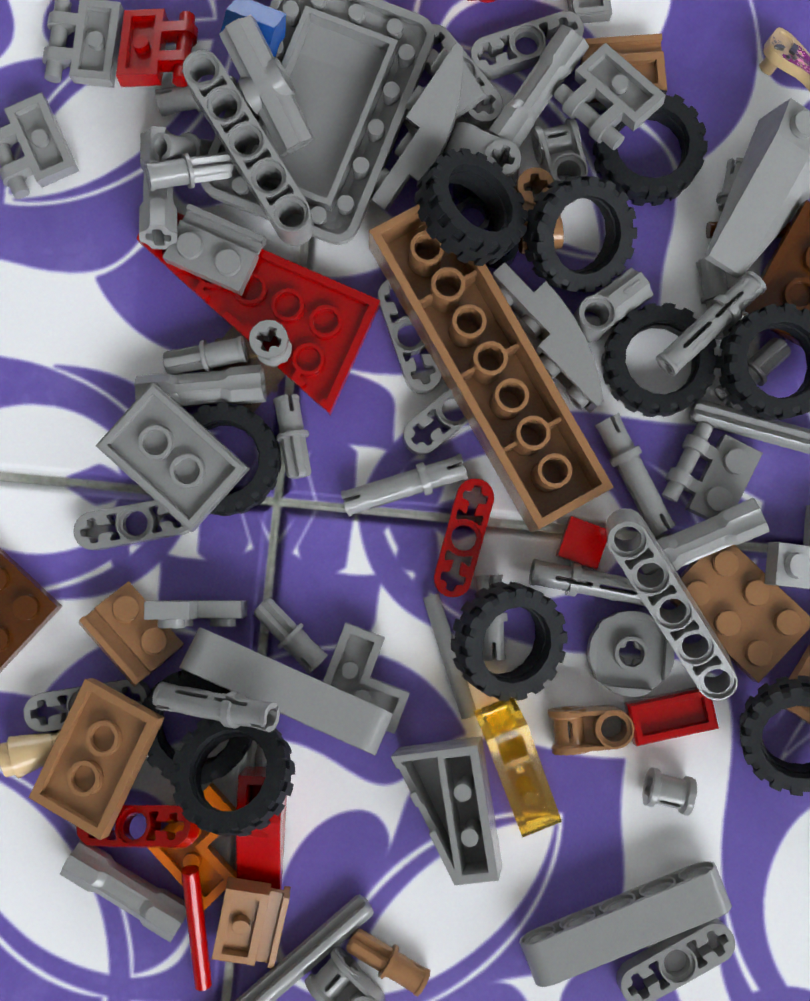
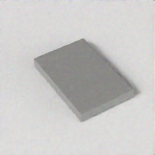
[96,382,250,532]

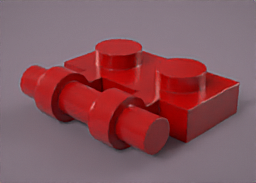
[116,8,198,88]

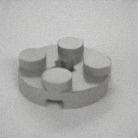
[586,610,674,697]

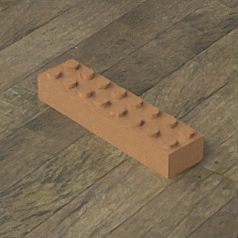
[369,204,614,533]

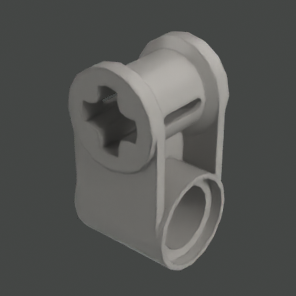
[531,118,588,203]
[442,122,521,183]
[305,946,386,1001]

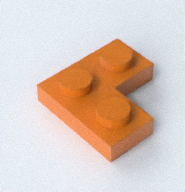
[148,782,237,910]

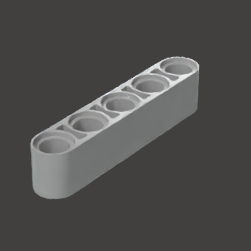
[182,50,314,246]
[606,508,738,701]
[179,627,393,756]
[519,861,732,987]

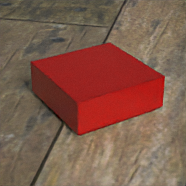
[555,516,607,570]

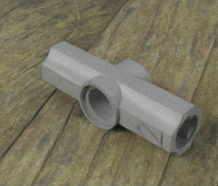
[219,15,315,156]

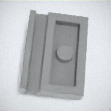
[162,203,267,296]

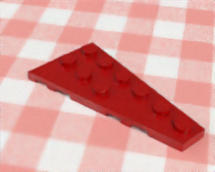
[136,212,380,416]

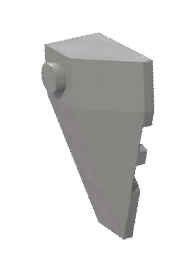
[704,98,810,278]

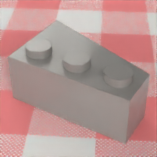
[391,736,502,885]

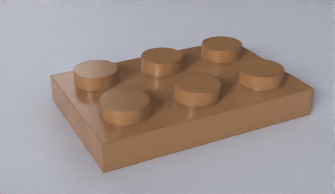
[669,545,810,683]
[28,678,165,840]

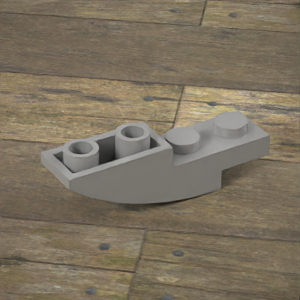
[371,42,463,212]
[492,262,603,413]

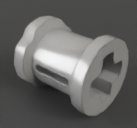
[249,320,292,367]
[642,767,697,816]

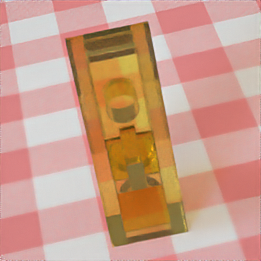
[473,698,562,837]

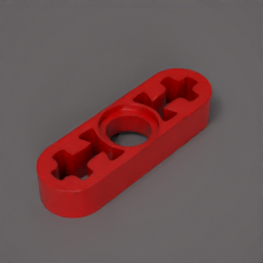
[433,478,494,597]
[76,805,200,848]

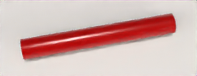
[181,865,212,991]

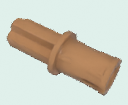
[346,929,431,997]

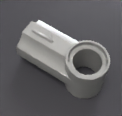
[573,267,654,342]

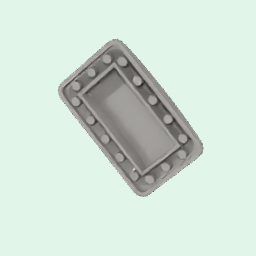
[201,0,435,245]

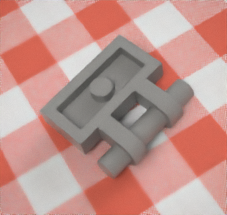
[42,0,124,88]
[554,43,666,150]
[0,92,79,199]
[662,422,763,520]

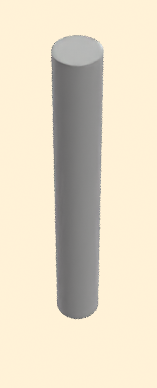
[423,593,478,719]

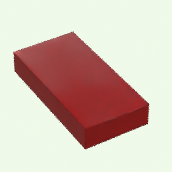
[624,687,719,746]

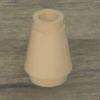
[0,731,60,779]

